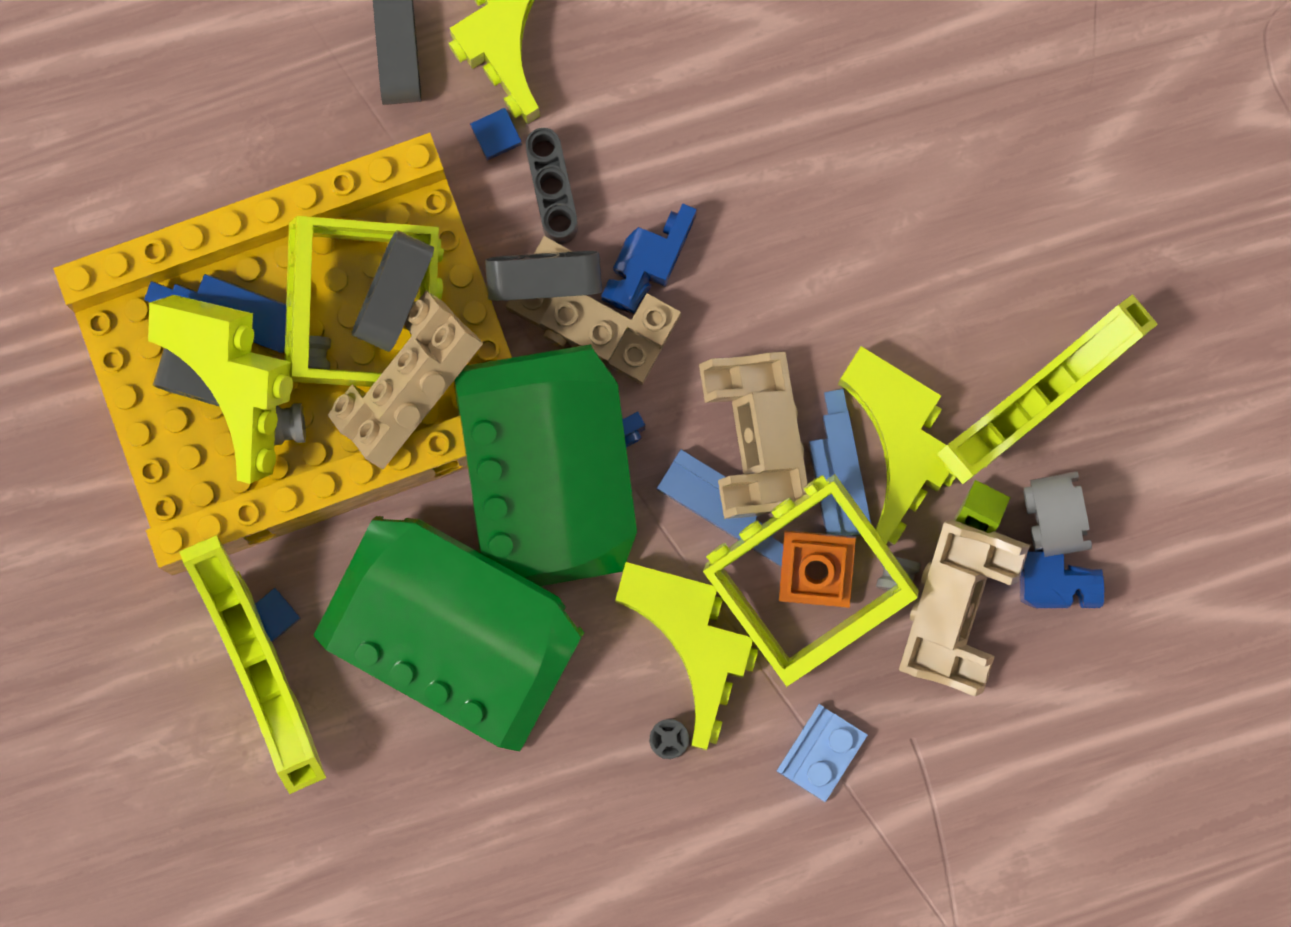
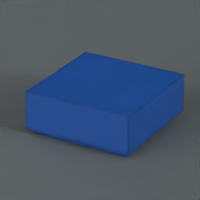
[470,108,522,161]
[255,588,301,643]

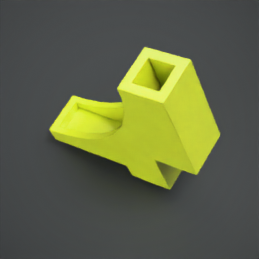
[448,0,540,124]
[148,295,293,484]
[838,346,956,545]
[615,562,759,750]

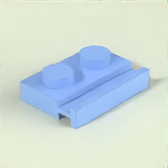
[776,704,868,802]

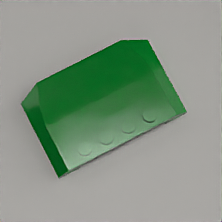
[453,344,637,586]
[313,516,584,752]

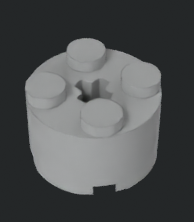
[1023,471,1092,557]

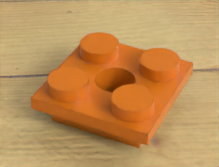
[779,530,856,608]

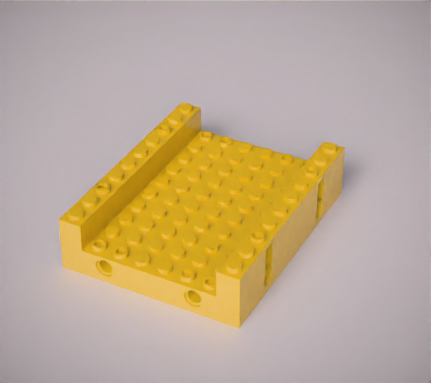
[53,132,512,576]

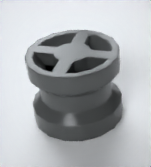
[649,719,689,760]

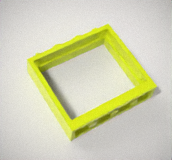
[284,216,444,387]
[703,474,918,687]

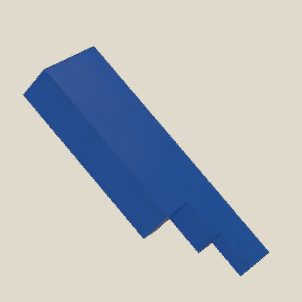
[144,274,286,353]

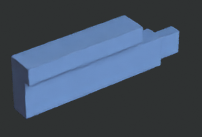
[808,389,871,537]
[657,450,783,567]

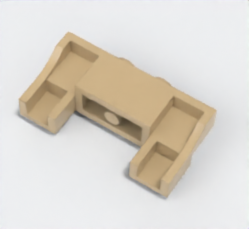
[506,236,681,385]
[328,290,483,469]
[699,352,808,519]
[899,520,1030,696]

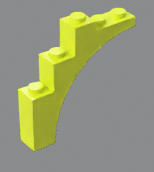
[937,294,1158,484]
[179,535,326,794]

